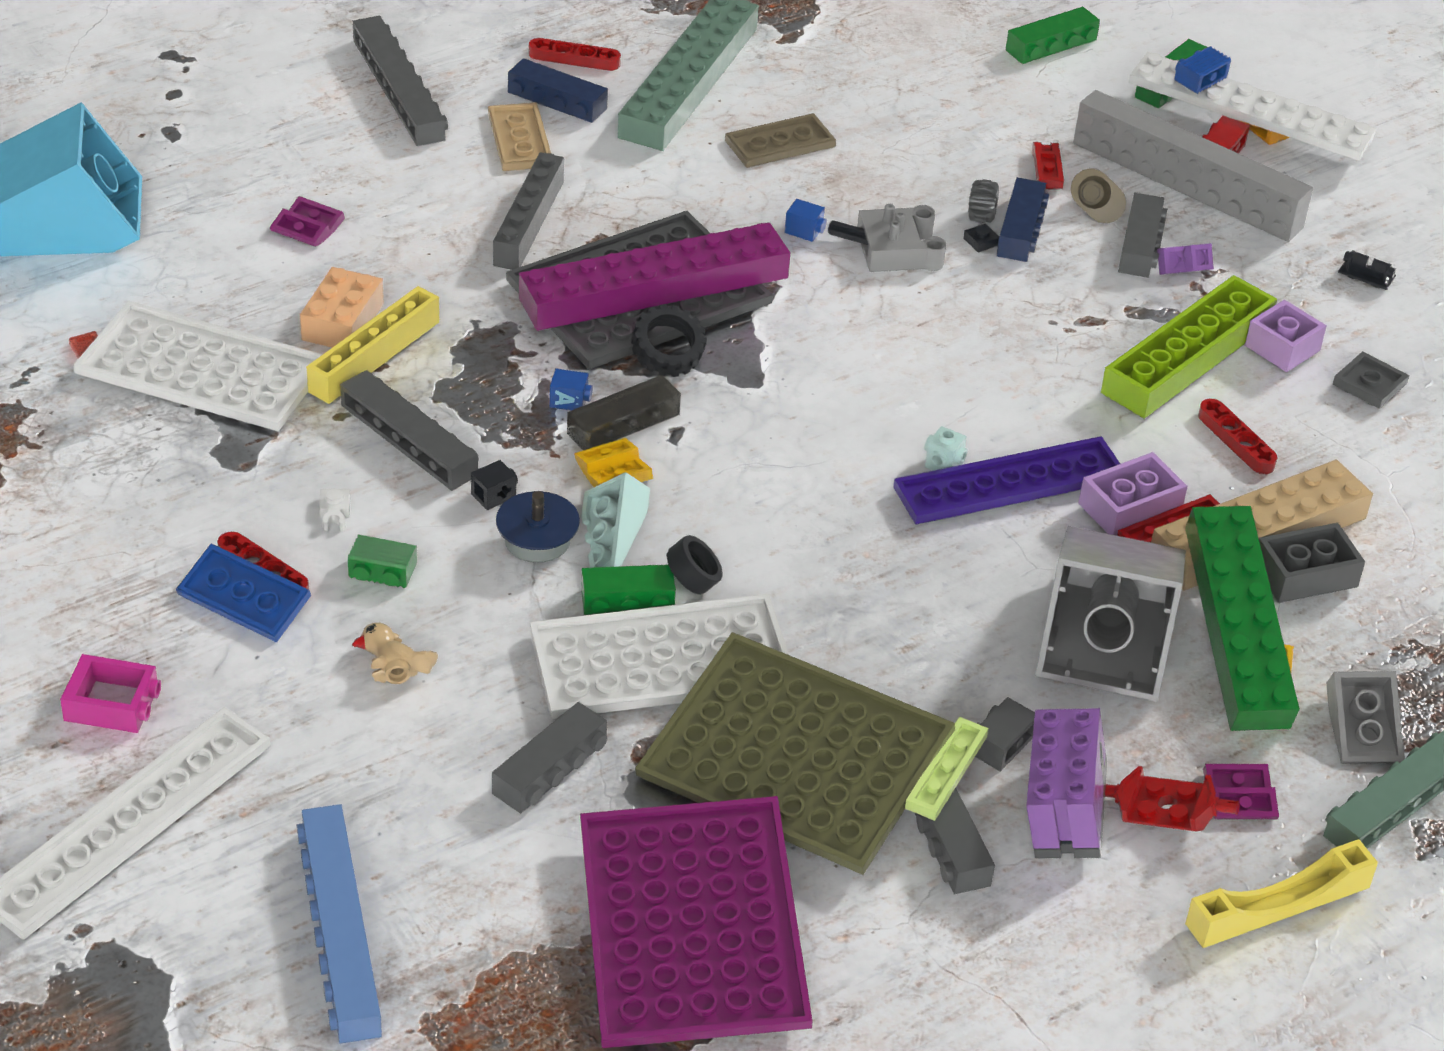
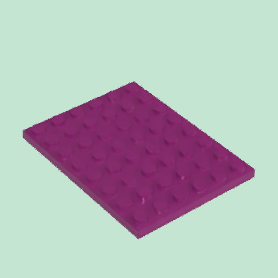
[580,796,813,1048]

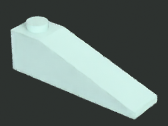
[581,472,650,568]

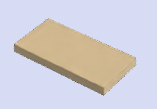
[488,102,551,171]

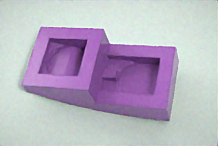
[1157,243,1214,275]

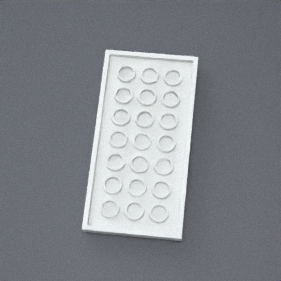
[73,301,323,432]
[530,594,789,719]

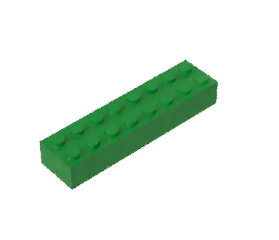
[1185,506,1300,731]

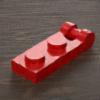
[1032,142,1064,189]

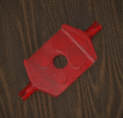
[1105,766,1240,832]

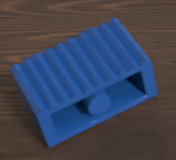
[1174,46,1231,94]

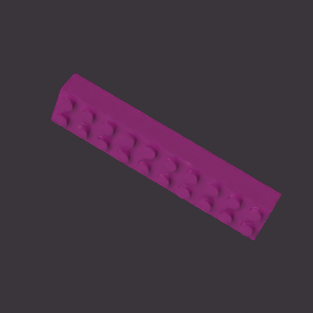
[519,222,791,331]

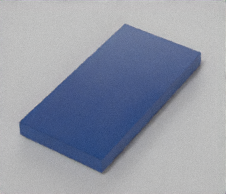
[176,543,312,642]

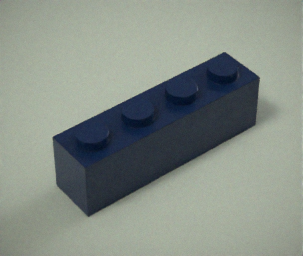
[508,58,608,123]
[997,177,1049,262]

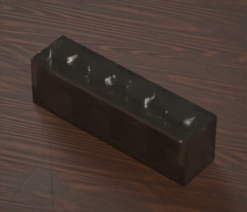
[567,375,681,450]

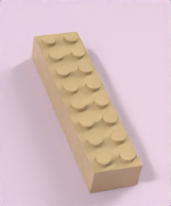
[1151,459,1373,591]

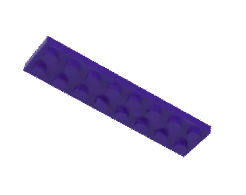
[893,436,1121,525]

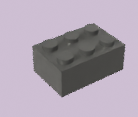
[1259,523,1365,603]

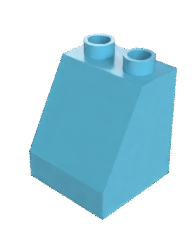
[0,102,142,257]

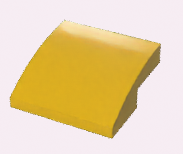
[574,438,653,487]

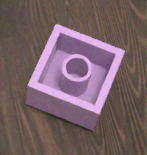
[1245,299,1327,372]

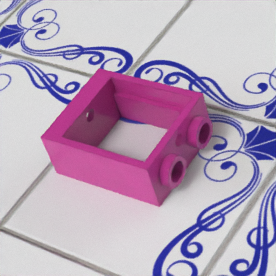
[60,654,161,733]

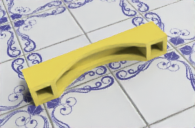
[1185,839,1378,948]

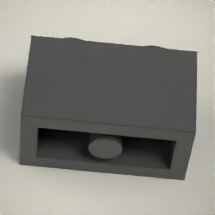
[975,697,1035,772]

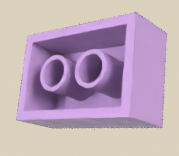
[1078,452,1188,536]

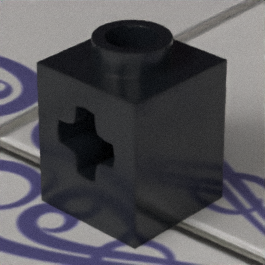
[471,460,518,510]

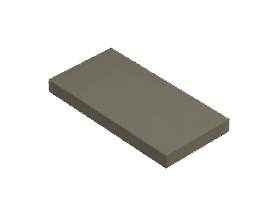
[725,113,836,168]

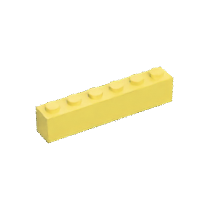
[306,286,439,404]

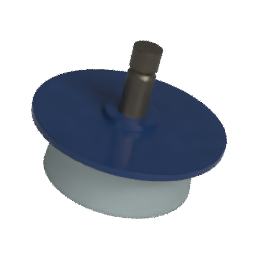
[496,491,580,562]

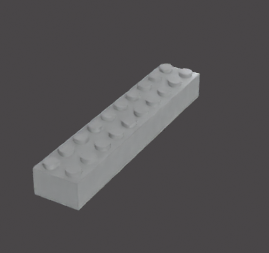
[1073,90,1313,242]

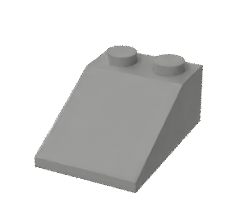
[1326,671,1405,764]

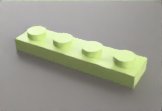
[905,717,989,821]

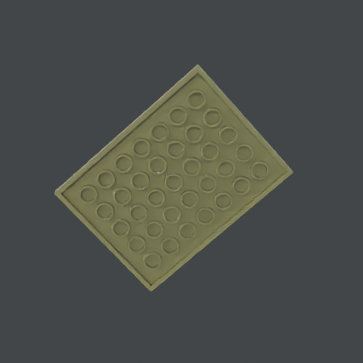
[635,632,955,875]

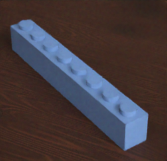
[296,804,382,1044]

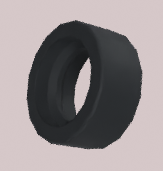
[666,535,723,595]

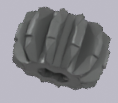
[968,179,999,223]

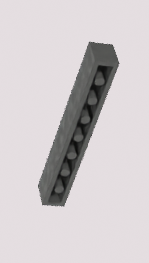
[352,15,448,146]

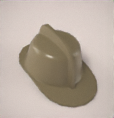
[1070,168,1126,224]

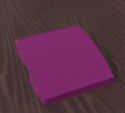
[270,196,345,247]
[1203,764,1279,819]

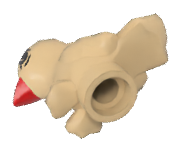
[352,622,438,684]

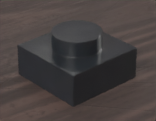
[963,223,999,252]

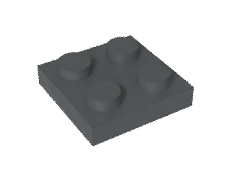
[1333,351,1410,409]

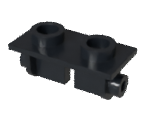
[1338,250,1396,290]

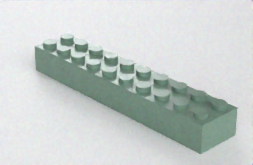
[618,0,759,151]

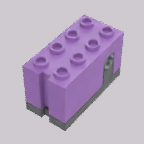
[1026,708,1107,858]

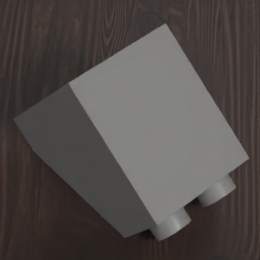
[1035,526,1186,702]

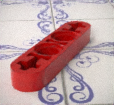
[529,38,621,71]
[1198,398,1278,474]
[217,531,309,589]

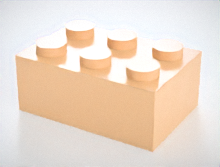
[300,267,384,347]

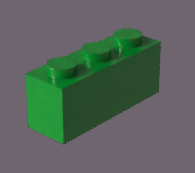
[581,564,676,615]

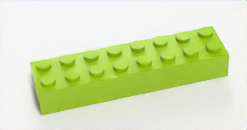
[1100,275,1277,419]

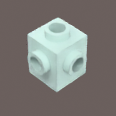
[924,426,968,471]

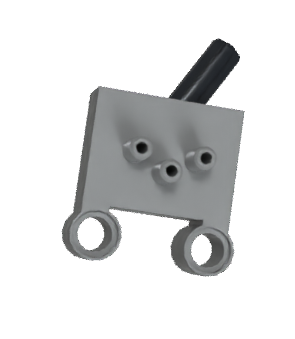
[828,204,946,272]

